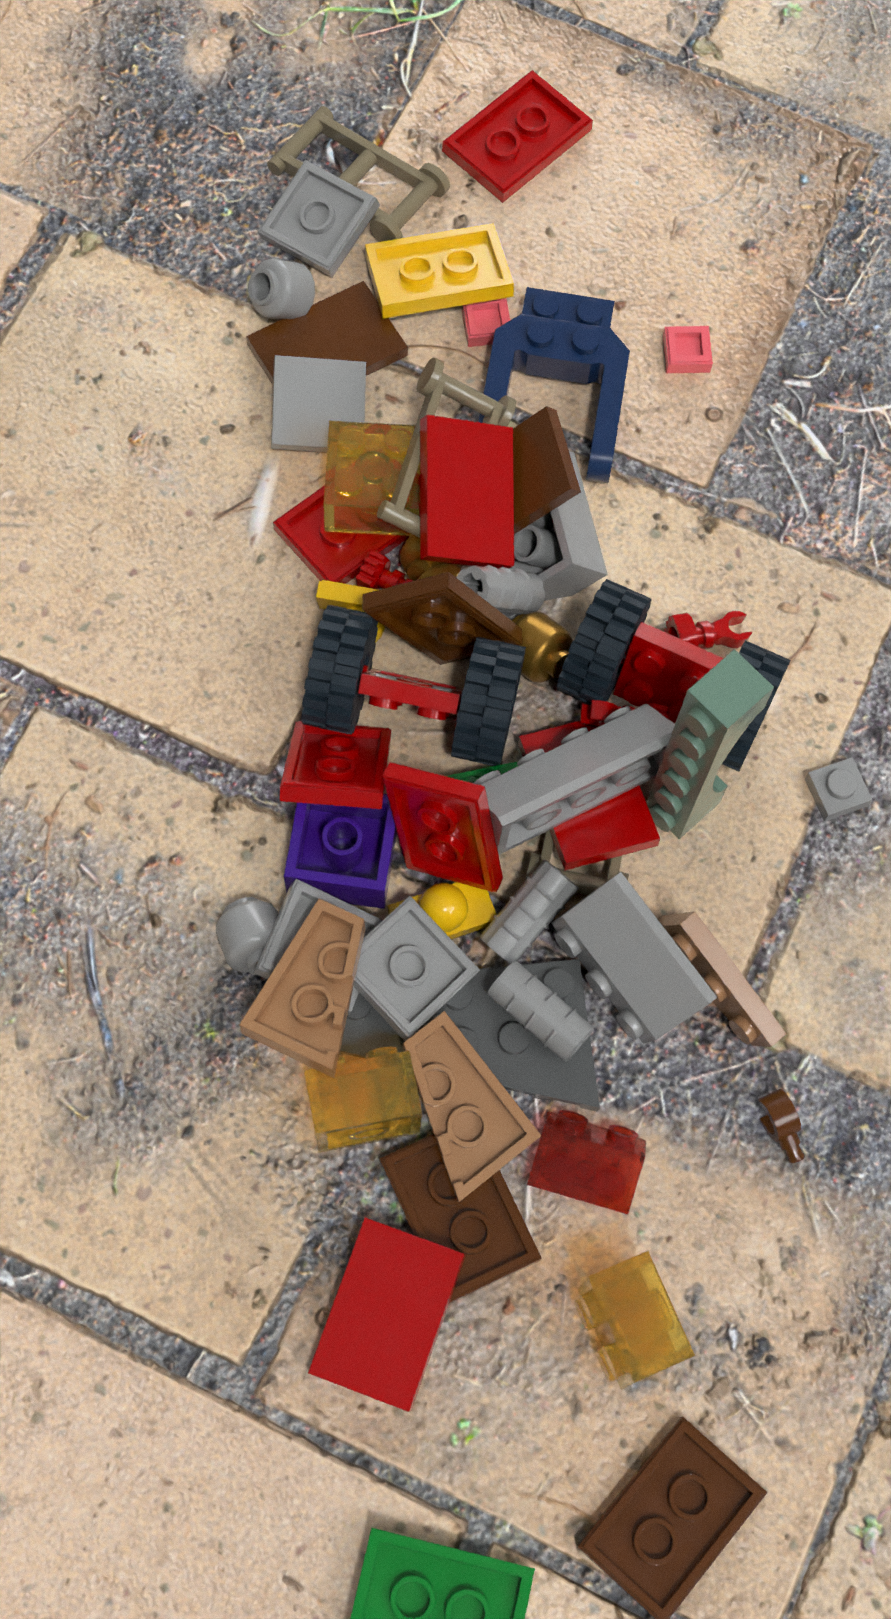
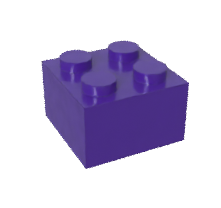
[284,794,397,909]

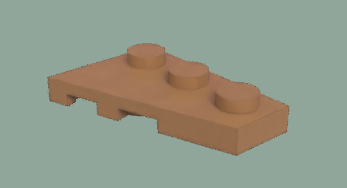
[657,911,787,1047]
[402,1011,541,1202]

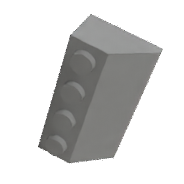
[474,704,675,855]

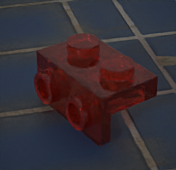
[527,1110,646,1215]

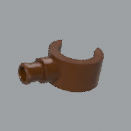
[757,1089,805,1164]

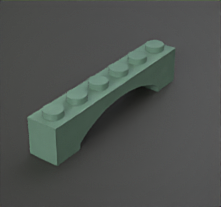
[646,649,774,839]

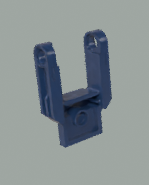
[478,287,630,484]

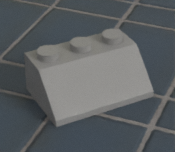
[509,451,608,601]
[552,872,717,1044]

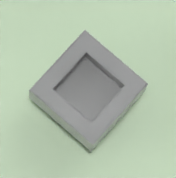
[805,757,872,822]

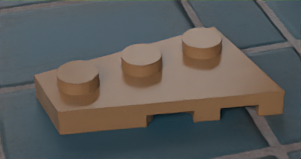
[239,898,366,1078]

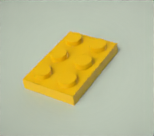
[365,223,514,319]

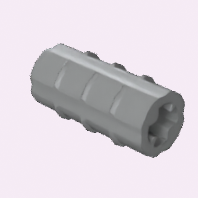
[456,565,545,616]
[480,859,579,964]
[487,960,594,1063]

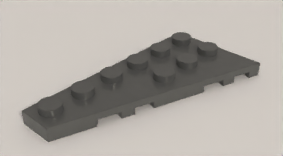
[339,959,600,1112]

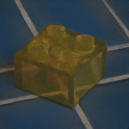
[324,421,420,536]
[304,1046,422,1153]
[574,1251,695,1390]

